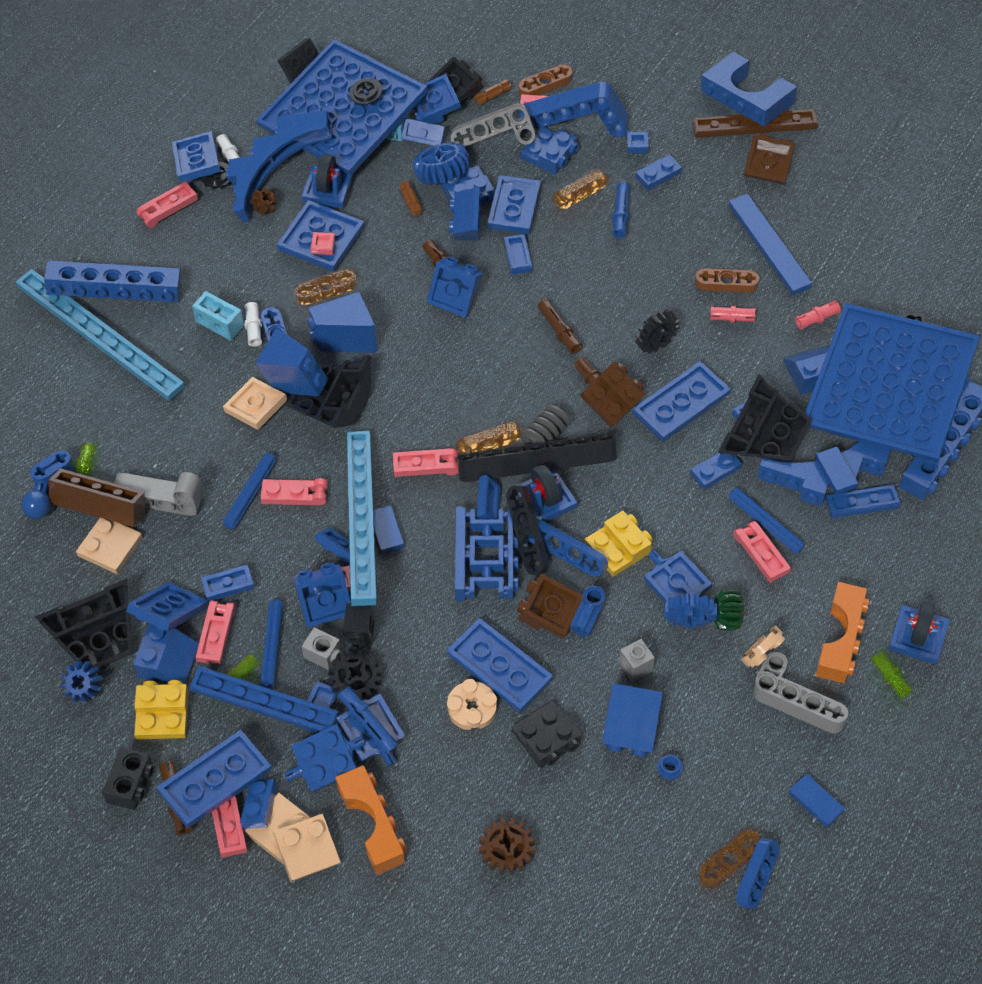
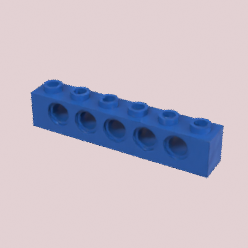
[44,261,181,302]
[899,382,982,501]

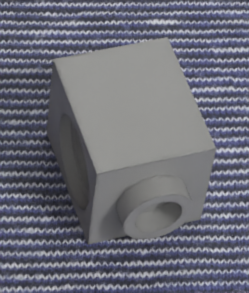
[301,628,342,670]
[619,639,655,682]

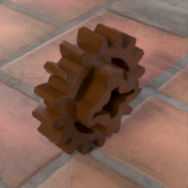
[479,818,535,875]

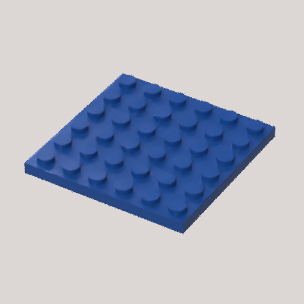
[256,39,428,176]
[805,303,980,462]

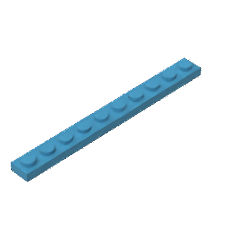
[16,269,185,401]
[347,431,376,606]

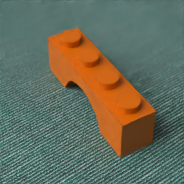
[816,582,869,684]
[335,765,407,875]

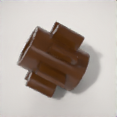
[250,187,278,216]

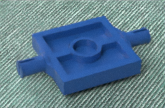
[644,550,712,603]
[336,689,405,767]
[284,724,366,793]

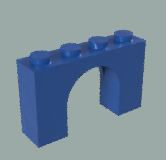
[701,52,797,127]

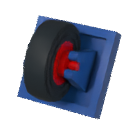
[302,154,354,208]
[516,465,577,522]
[888,602,950,665]

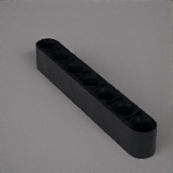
[456,433,618,482]

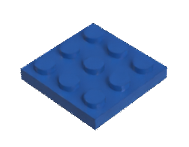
[277,200,365,272]

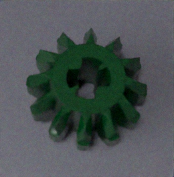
[714,590,744,631]

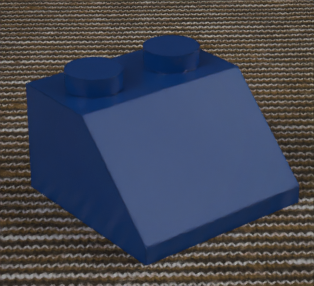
[449,187,481,240]
[783,347,829,395]
[133,623,199,685]

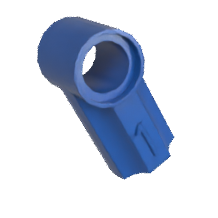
[570,586,605,637]

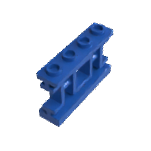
[455,507,518,601]

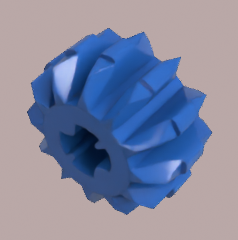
[60,661,103,703]

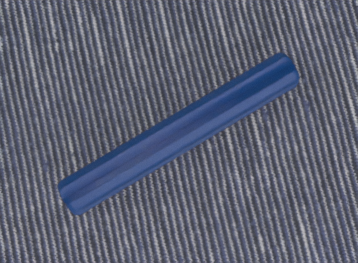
[222,453,276,530]
[729,488,805,554]
[260,600,283,689]

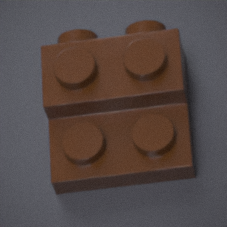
[744,134,795,185]
[579,361,645,428]
[516,573,583,639]

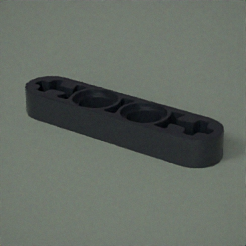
[506,485,549,575]

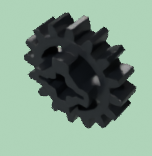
[635,310,680,354]
[328,650,382,700]

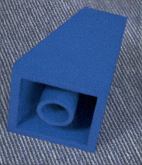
[307,292,377,353]
[255,329,328,396]
[602,683,663,757]

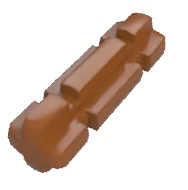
[474,79,512,105]
[399,181,422,217]

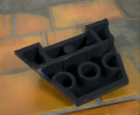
[287,355,371,428]
[718,374,812,462]
[35,578,132,668]

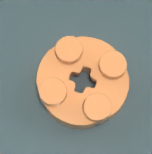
[740,625,785,668]
[447,679,497,730]

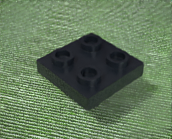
[277,38,319,84]

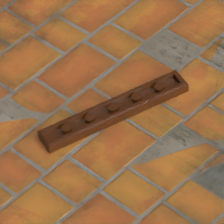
[692,109,818,138]

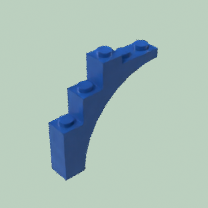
[226,110,332,222]
[757,441,891,506]

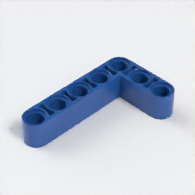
[518,82,629,137]

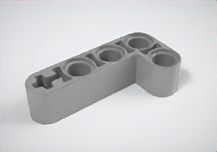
[451,103,535,147]
[114,472,203,516]
[753,652,848,734]

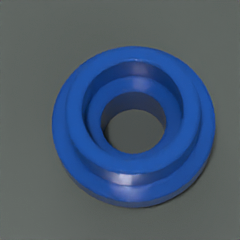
[657,754,683,780]

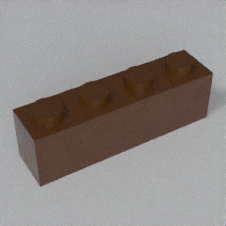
[49,468,145,527]

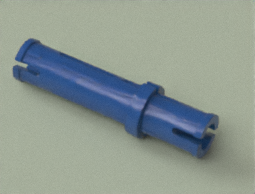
[612,182,630,238]
[337,686,398,755]

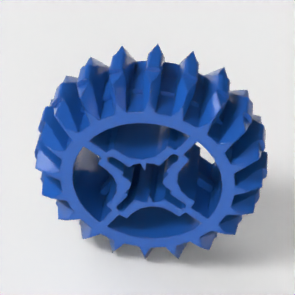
[413,142,470,185]

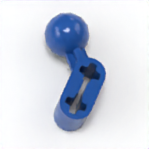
[21,450,76,519]

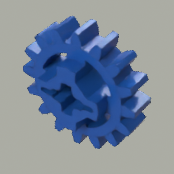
[664,593,717,629]

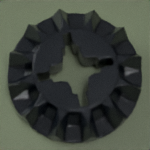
[349,78,383,107]
[200,162,230,190]

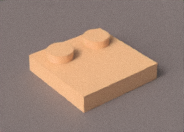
[223,377,287,430]
[76,518,143,574]
[244,793,311,865]
[273,814,341,882]

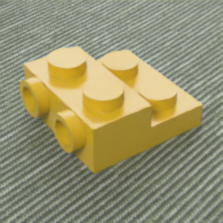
[584,511,652,577]
[134,680,189,739]

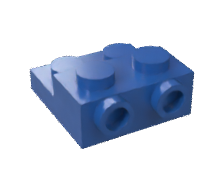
[412,74,461,124]
[520,126,579,175]
[440,166,494,205]
[426,257,483,318]
[293,563,351,628]

